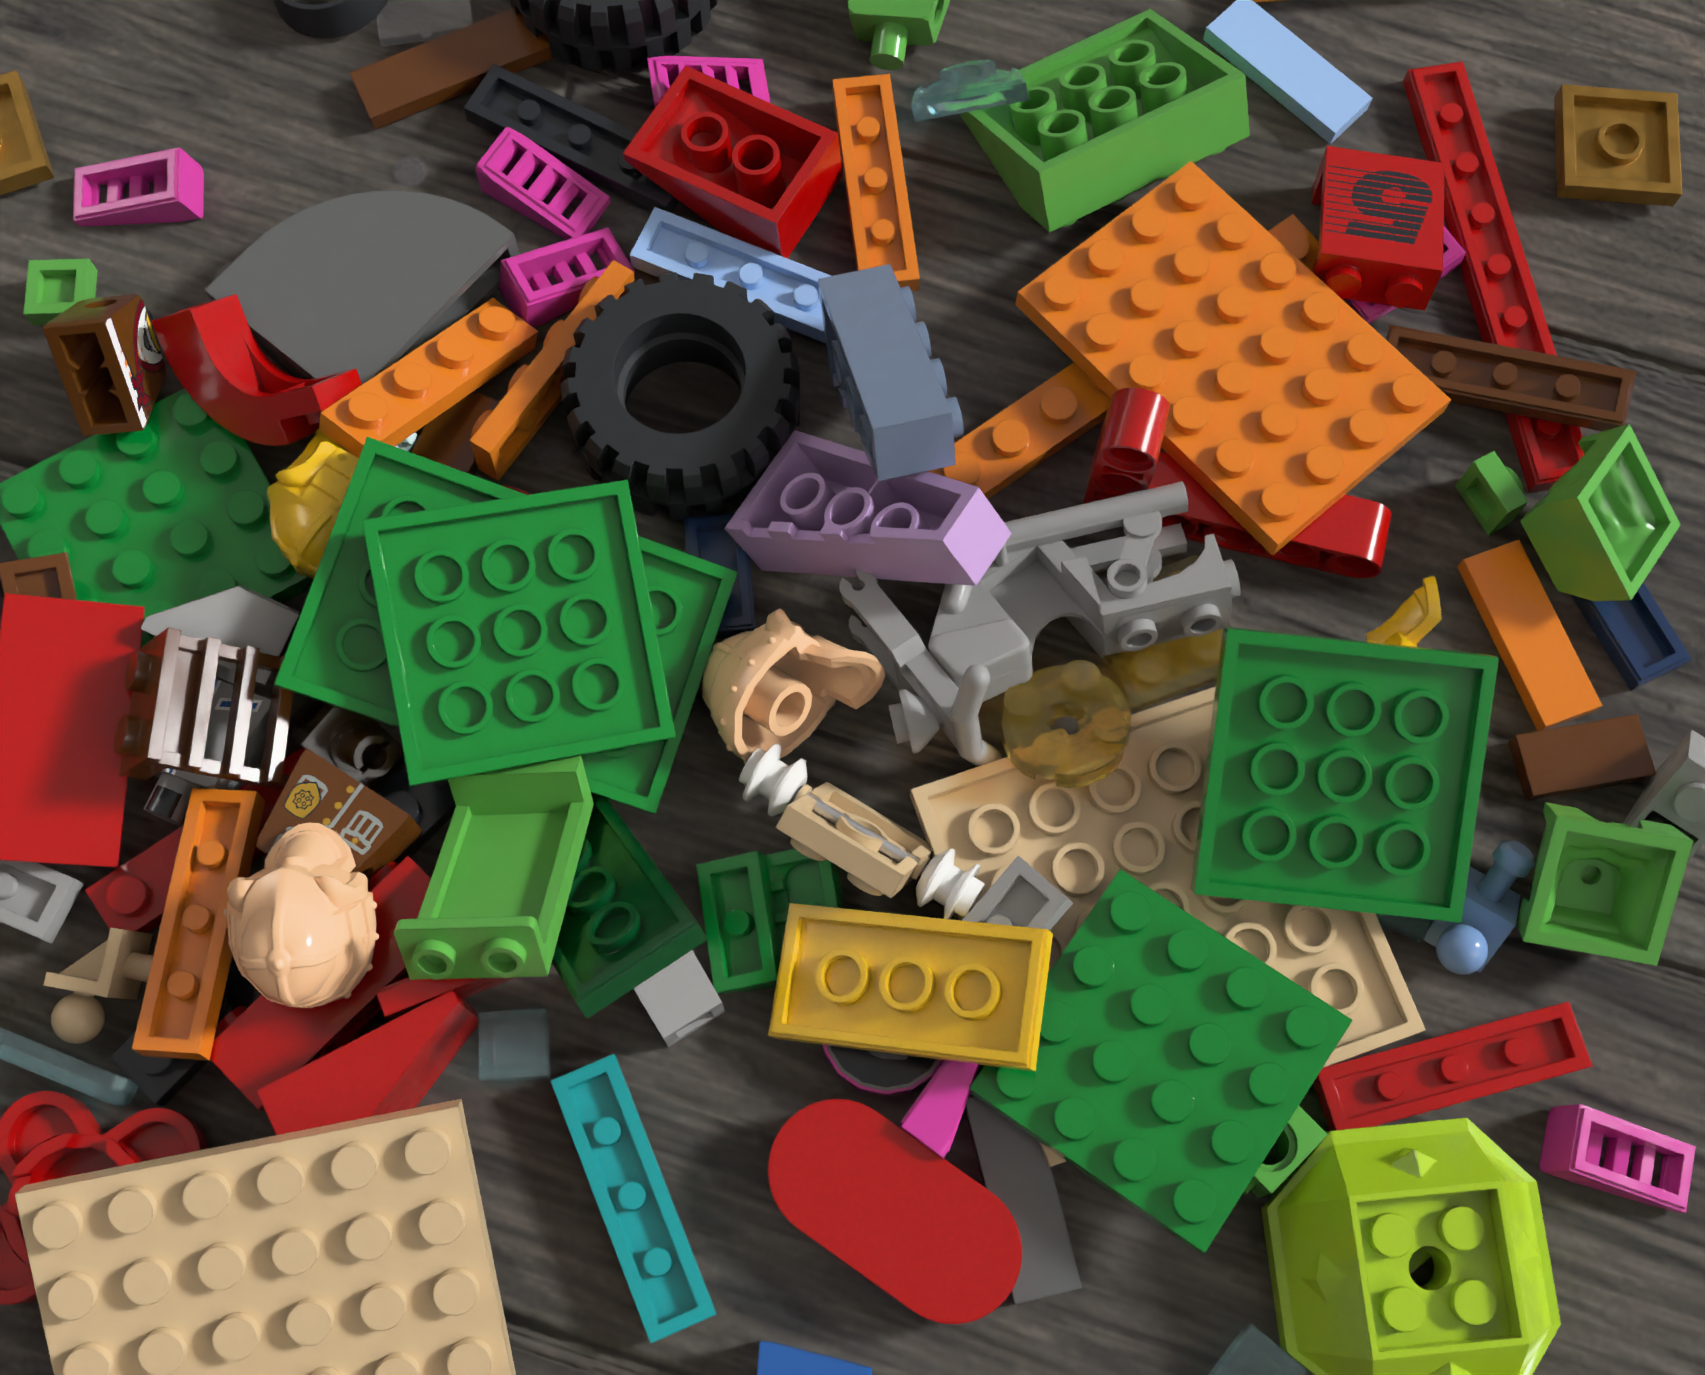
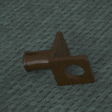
[287,698,404,790]

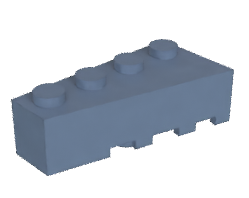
[818,264,964,482]

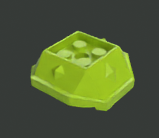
[1261,1118,1561,1375]

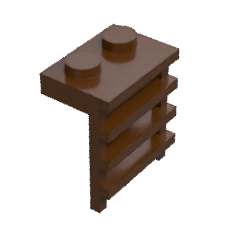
[114,627,293,790]

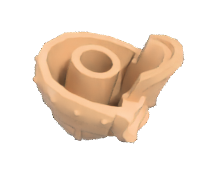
[702,608,885,764]
[223,822,379,1008]

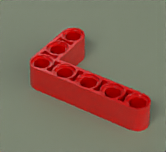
[1083,387,1392,578]

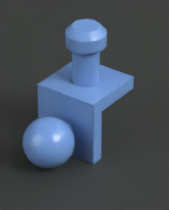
[1422,841,1535,975]

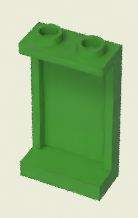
[394,755,594,980]

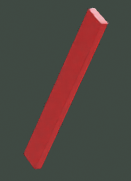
[1402,61,1584,493]

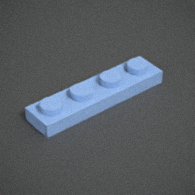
[630,207,831,343]

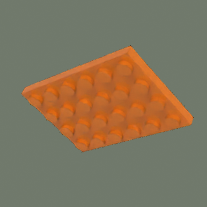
[1015,161,1451,556]

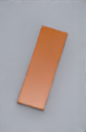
[1457,540,1603,731]

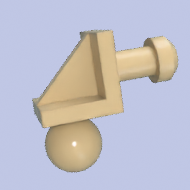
[43,928,153,1044]

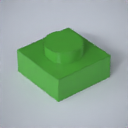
[24,259,98,325]
[1455,451,1529,536]

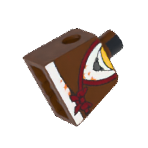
[42,294,166,436]

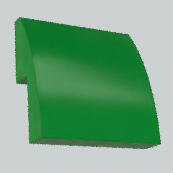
[696,849,845,995]

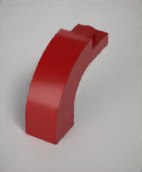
[151,294,362,446]

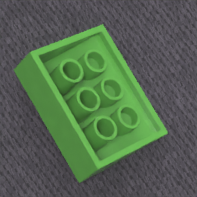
[955,9,1250,233]

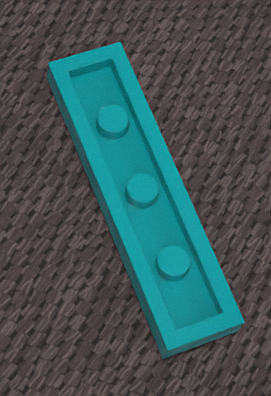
[551,1054,717,1344]

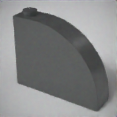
[205,190,520,384]

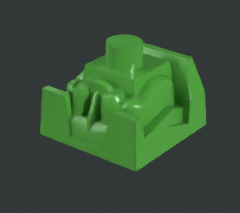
[1520,424,1681,601]
[1516,802,1693,966]

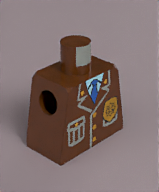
[256,748,423,882]

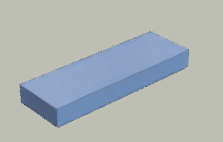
[1203,0,1373,144]

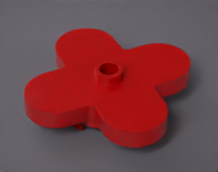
[0,1091,208,1305]

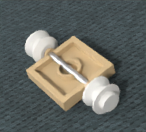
[739,743,985,919]

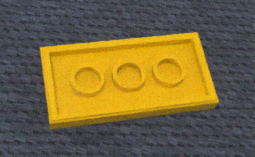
[768,903,1053,1071]

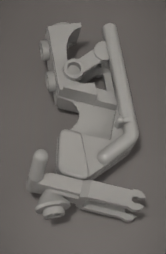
[839,481,1241,767]

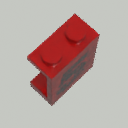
[1311,146,1445,311]

